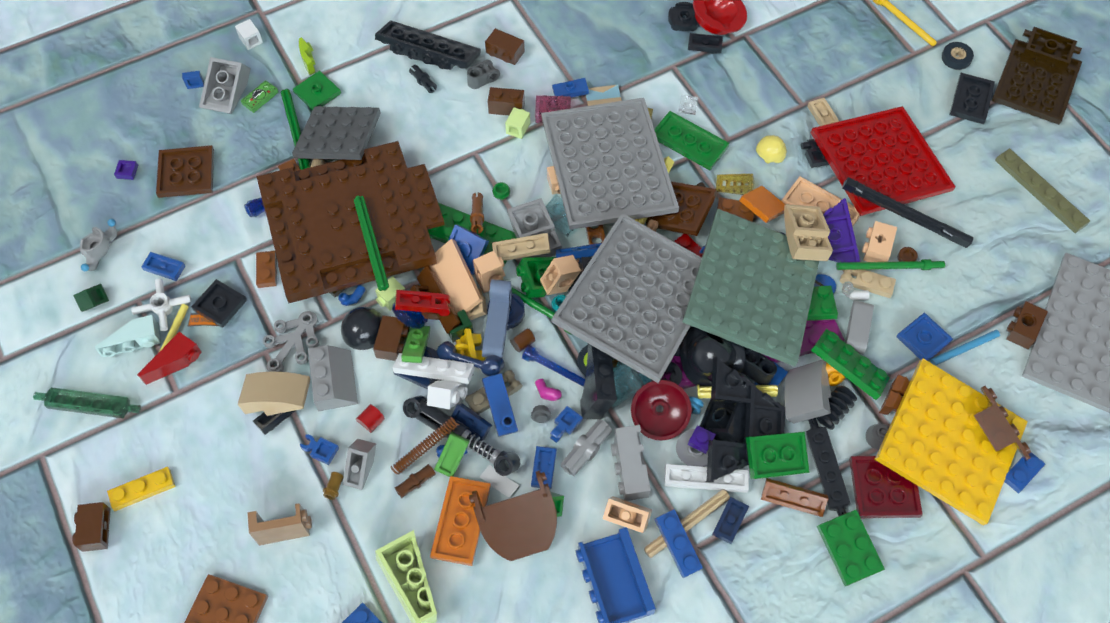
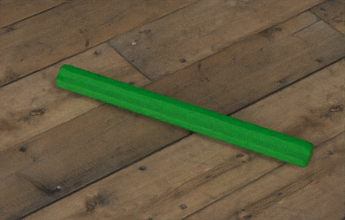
[281,89,310,170]
[354,195,389,291]

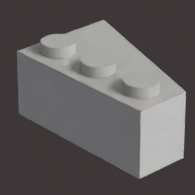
[611,425,650,501]

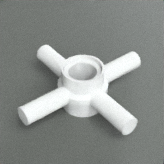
[131,279,191,331]

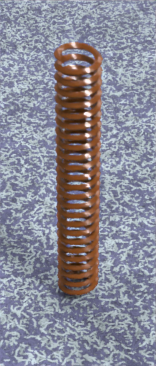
[391,417,459,475]

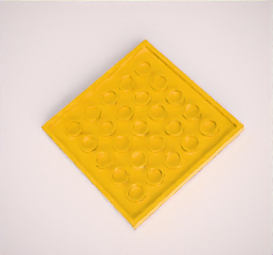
[875,358,1028,525]

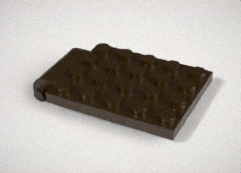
[991,27,1082,125]

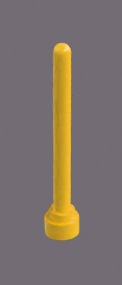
[873,0,937,46]

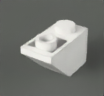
[427,380,468,409]

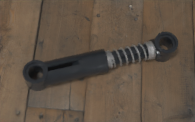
[403,395,521,476]

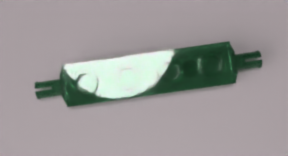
[33,387,141,419]

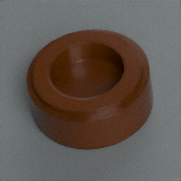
[897,247,918,261]

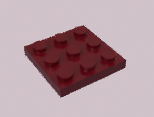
[849,456,923,518]

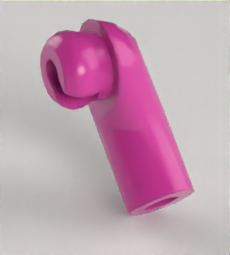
[535,379,562,401]

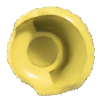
[756,135,787,164]

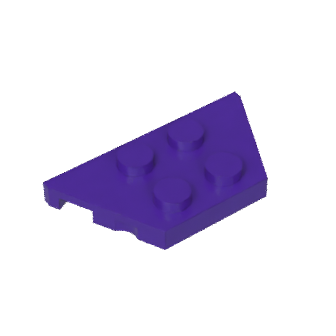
[823,198,861,262]

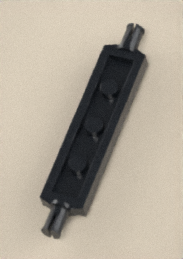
[806,418,851,517]

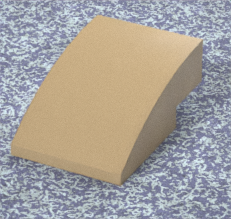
[784,204,833,261]
[238,372,310,416]

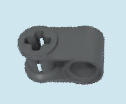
[467,59,500,89]

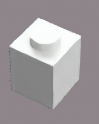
[235,19,263,50]

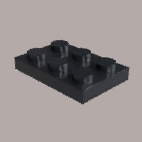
[949,72,995,124]

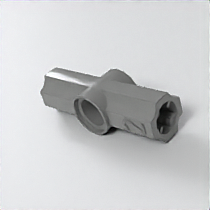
[561,419,612,476]

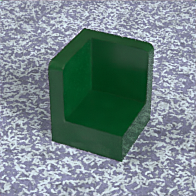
[73,284,109,312]
[448,309,474,343]

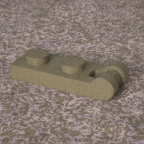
[465,370,522,415]

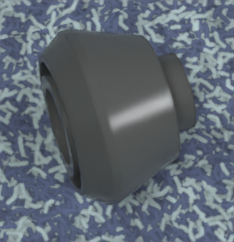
[865,424,889,450]

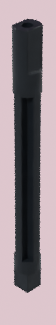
[842,177,973,248]

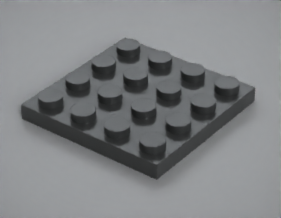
[292,106,381,160]

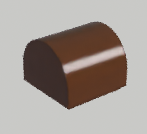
[510,328,536,353]

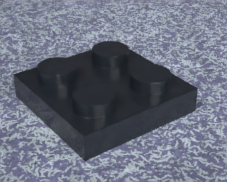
[191,279,247,328]

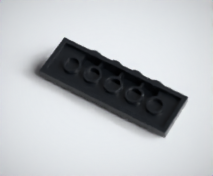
[375,20,481,70]

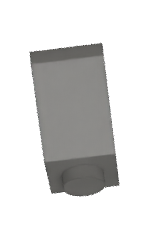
[342,439,376,490]

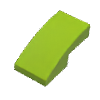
[299,37,316,75]

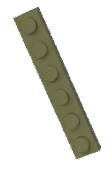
[995,148,1090,234]

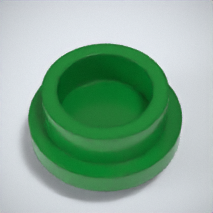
[492,182,510,200]

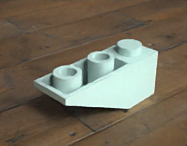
[95,315,161,357]

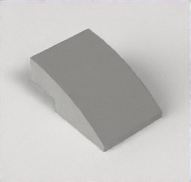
[507,198,562,258]
[784,360,831,424]

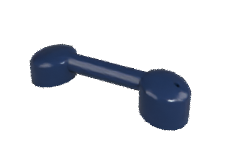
[437,341,505,376]

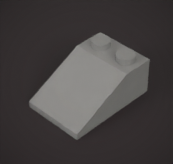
[199,57,251,114]

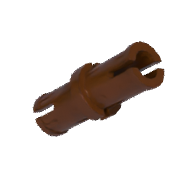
[394,464,436,499]

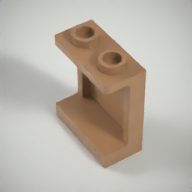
[247,503,312,546]

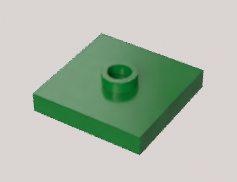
[293,70,341,110]

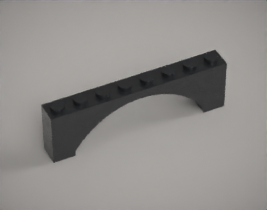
[569,257,617,420]

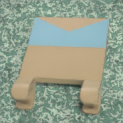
[585,85,622,106]

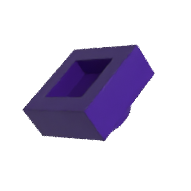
[114,160,138,180]
[688,425,716,454]

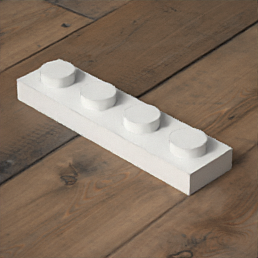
[392,353,475,384]
[664,464,749,493]

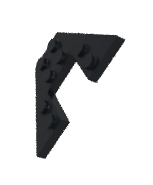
[706,357,785,482]

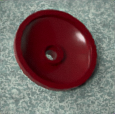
[631,380,692,441]

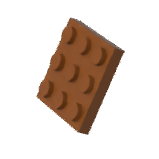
[184,574,268,623]

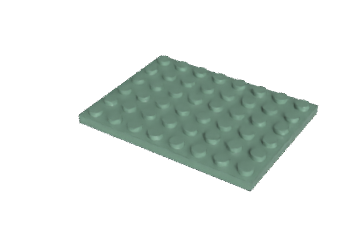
[682,209,819,367]

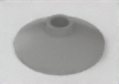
[676,429,715,467]

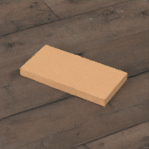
[781,176,860,227]
[430,239,483,315]

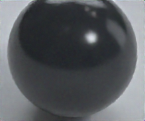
[341,307,382,350]

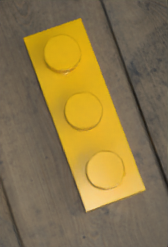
[107,466,175,511]

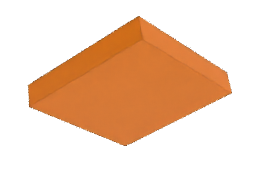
[739,186,785,223]

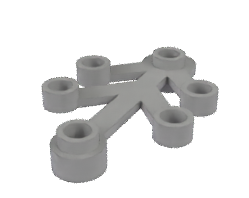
[263,311,319,372]

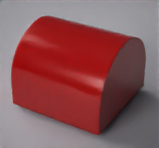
[356,404,385,433]

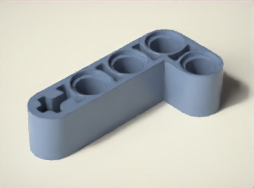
[482,279,512,358]

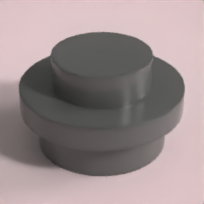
[531,405,551,423]

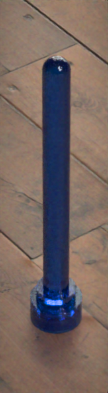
[522,345,585,387]

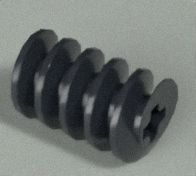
[816,385,857,430]

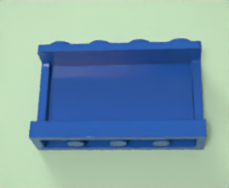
[575,527,656,623]

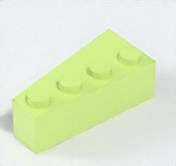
[375,530,437,623]

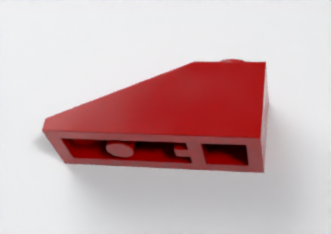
[137,332,202,385]

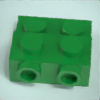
[516,257,556,298]

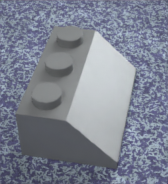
[308,345,358,412]

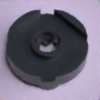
[668,2,699,31]

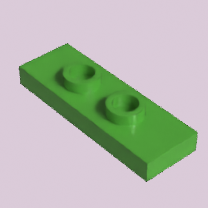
[401,325,430,363]

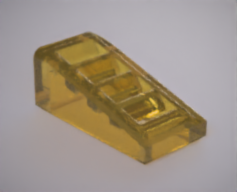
[716,174,754,195]

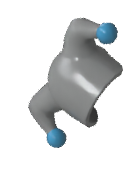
[80,219,117,272]

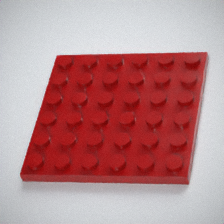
[810,106,956,216]

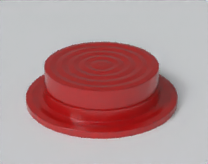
[693,0,747,35]

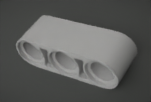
[845,300,874,355]

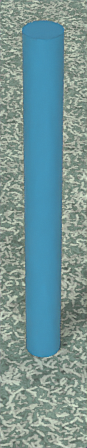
[930,330,1000,366]

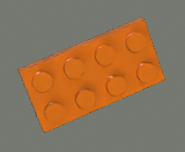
[430,476,491,566]

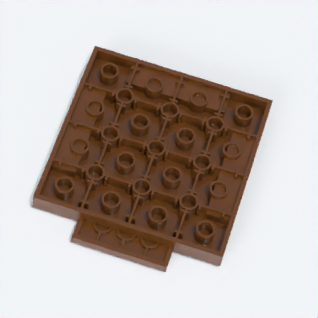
[256,141,445,304]

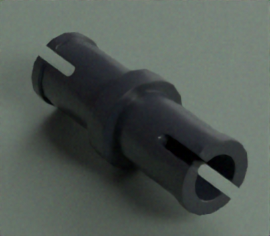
[409,65,437,93]

